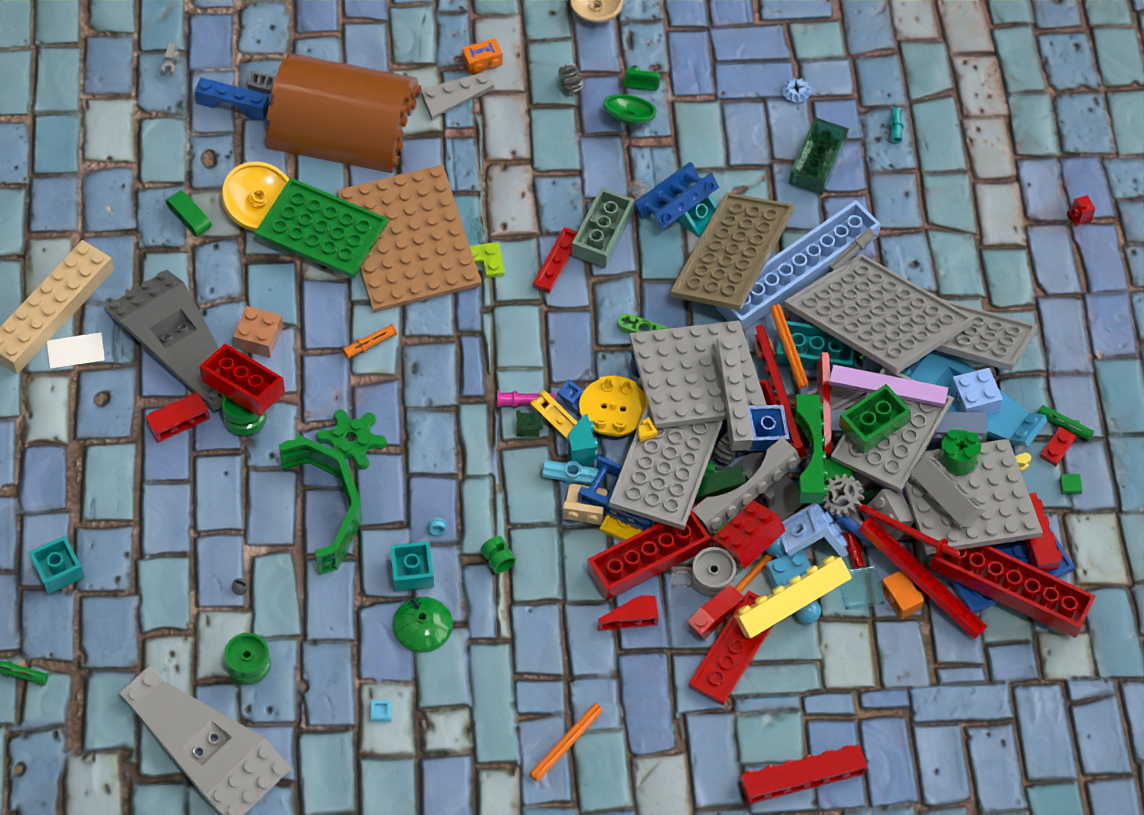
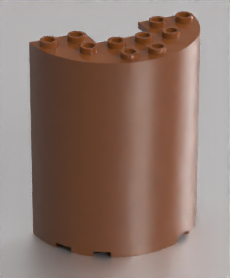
[266,53,421,173]

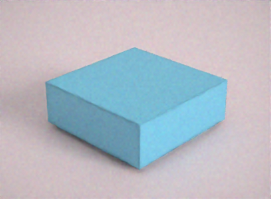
[371,700,391,722]

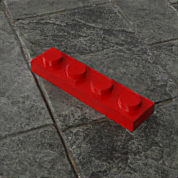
[533,227,578,293]

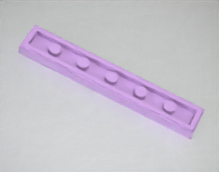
[829,365,948,407]

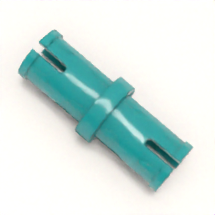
[889,108,904,144]

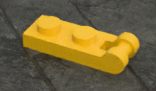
[530,390,578,441]

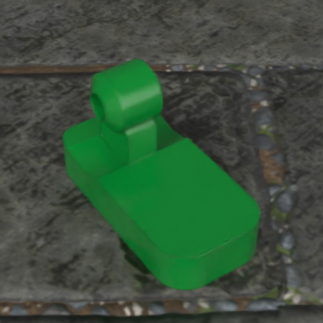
[624,65,660,91]

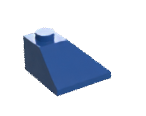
[747,405,790,451]

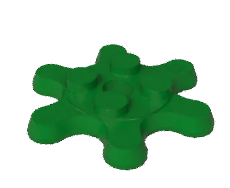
[315,409,387,470]

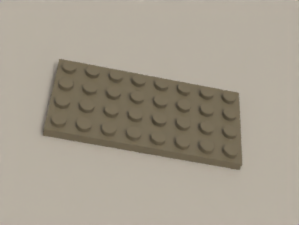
[670,192,795,311]

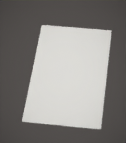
[47,333,105,369]

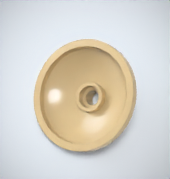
[571,0,623,22]

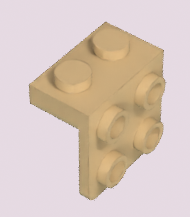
[563,484,607,525]

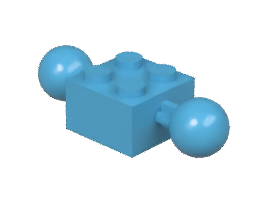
[765,537,821,624]

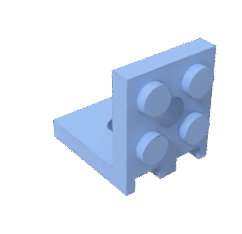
[780,503,848,558]

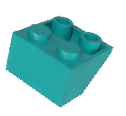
[568,414,598,467]

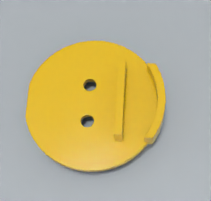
[579,376,647,437]

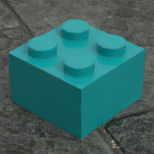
[28,536,85,594]
[390,541,434,591]

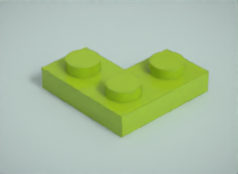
[470,242,505,278]

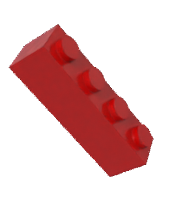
[1023,492,1063,572]

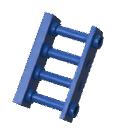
[634,162,719,229]
[578,456,652,531]

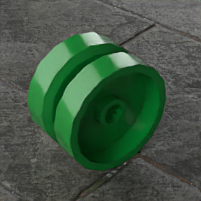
[222,395,267,435]
[224,632,271,685]

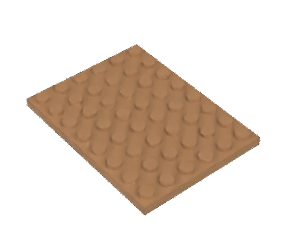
[337,164,482,313]

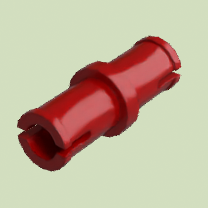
[843,531,866,571]

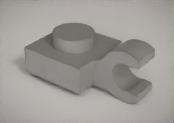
[161,43,180,76]

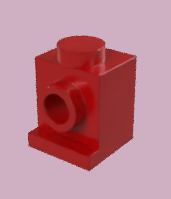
[1067,195,1096,227]

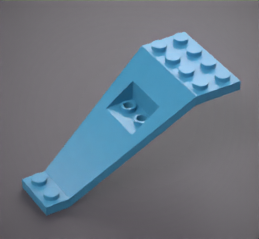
[899,350,1047,447]

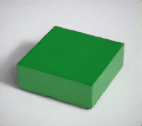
[1060,474,1083,495]

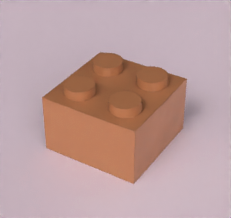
[233,306,283,358]

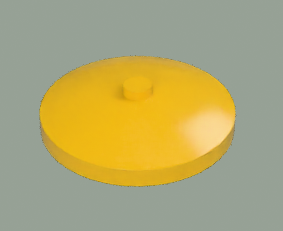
[221,162,289,231]

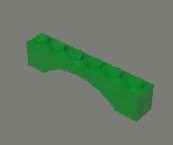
[794,394,828,504]

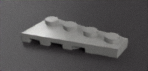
[421,71,494,121]

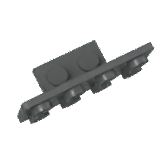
[731,451,806,521]

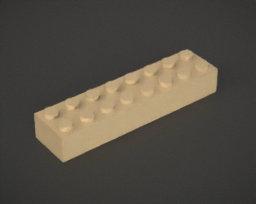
[0,240,114,374]

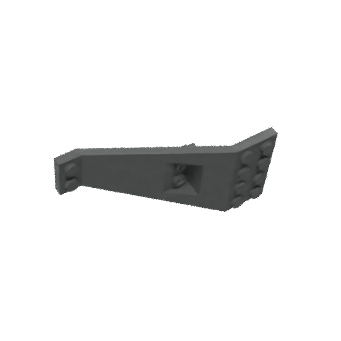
[104,270,224,411]

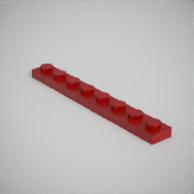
[754,324,807,458]
[858,517,988,639]

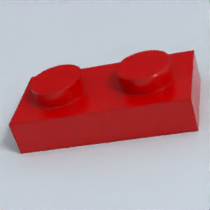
[1040,427,1077,467]

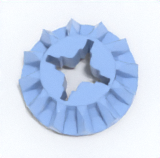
[782,77,811,102]

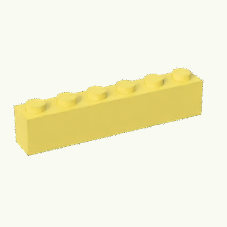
[734,555,852,638]

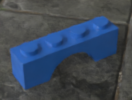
[194,77,270,121]

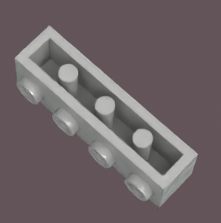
[911,455,985,528]

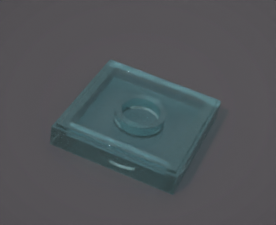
[840,566,885,610]

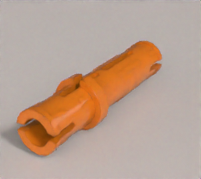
[342,324,397,359]

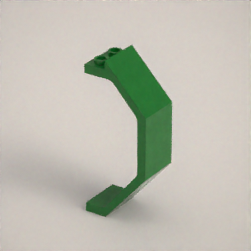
[278,433,362,575]

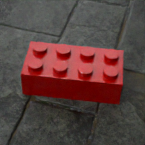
[199,343,285,416]

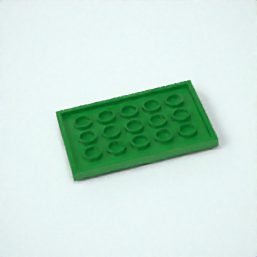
[255,177,388,278]

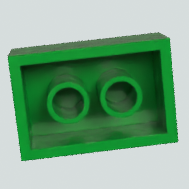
[839,384,911,453]

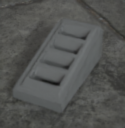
[248,71,276,94]

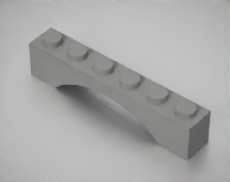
[714,336,753,451]
[692,437,801,534]

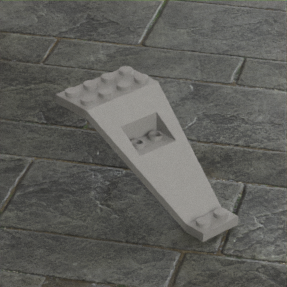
[118,666,292,815]

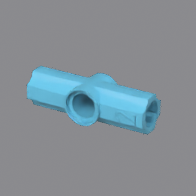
[542,460,600,487]

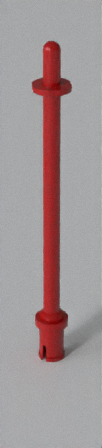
[831,495,960,558]

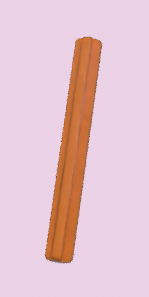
[770,304,808,389]
[530,703,602,781]

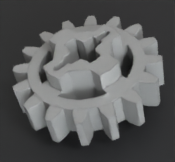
[823,474,864,517]

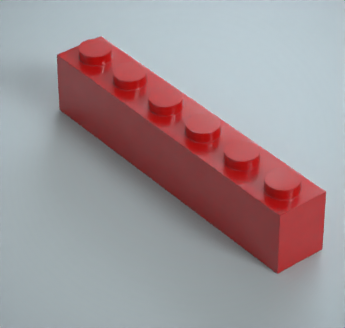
[740,744,867,805]

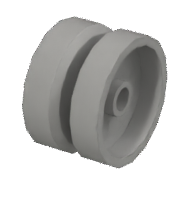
[691,547,736,597]

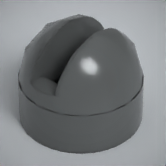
[232,578,248,596]

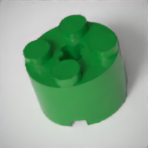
[939,429,981,475]

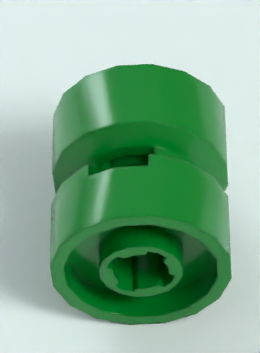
[480,536,516,574]

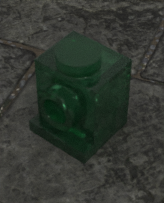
[516,410,543,437]

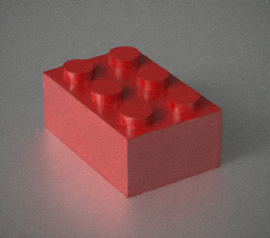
[712,500,786,569]

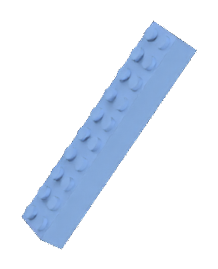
[715,200,881,330]

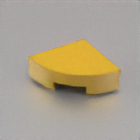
[638,417,658,442]

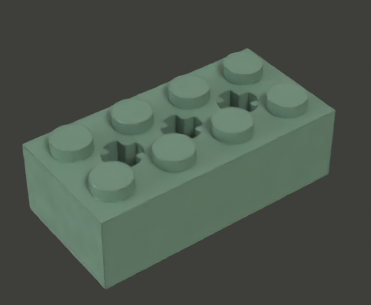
[572,187,635,268]

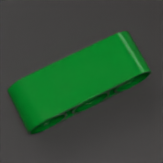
[165,190,212,237]

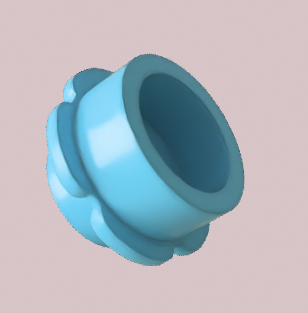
[428,518,447,536]

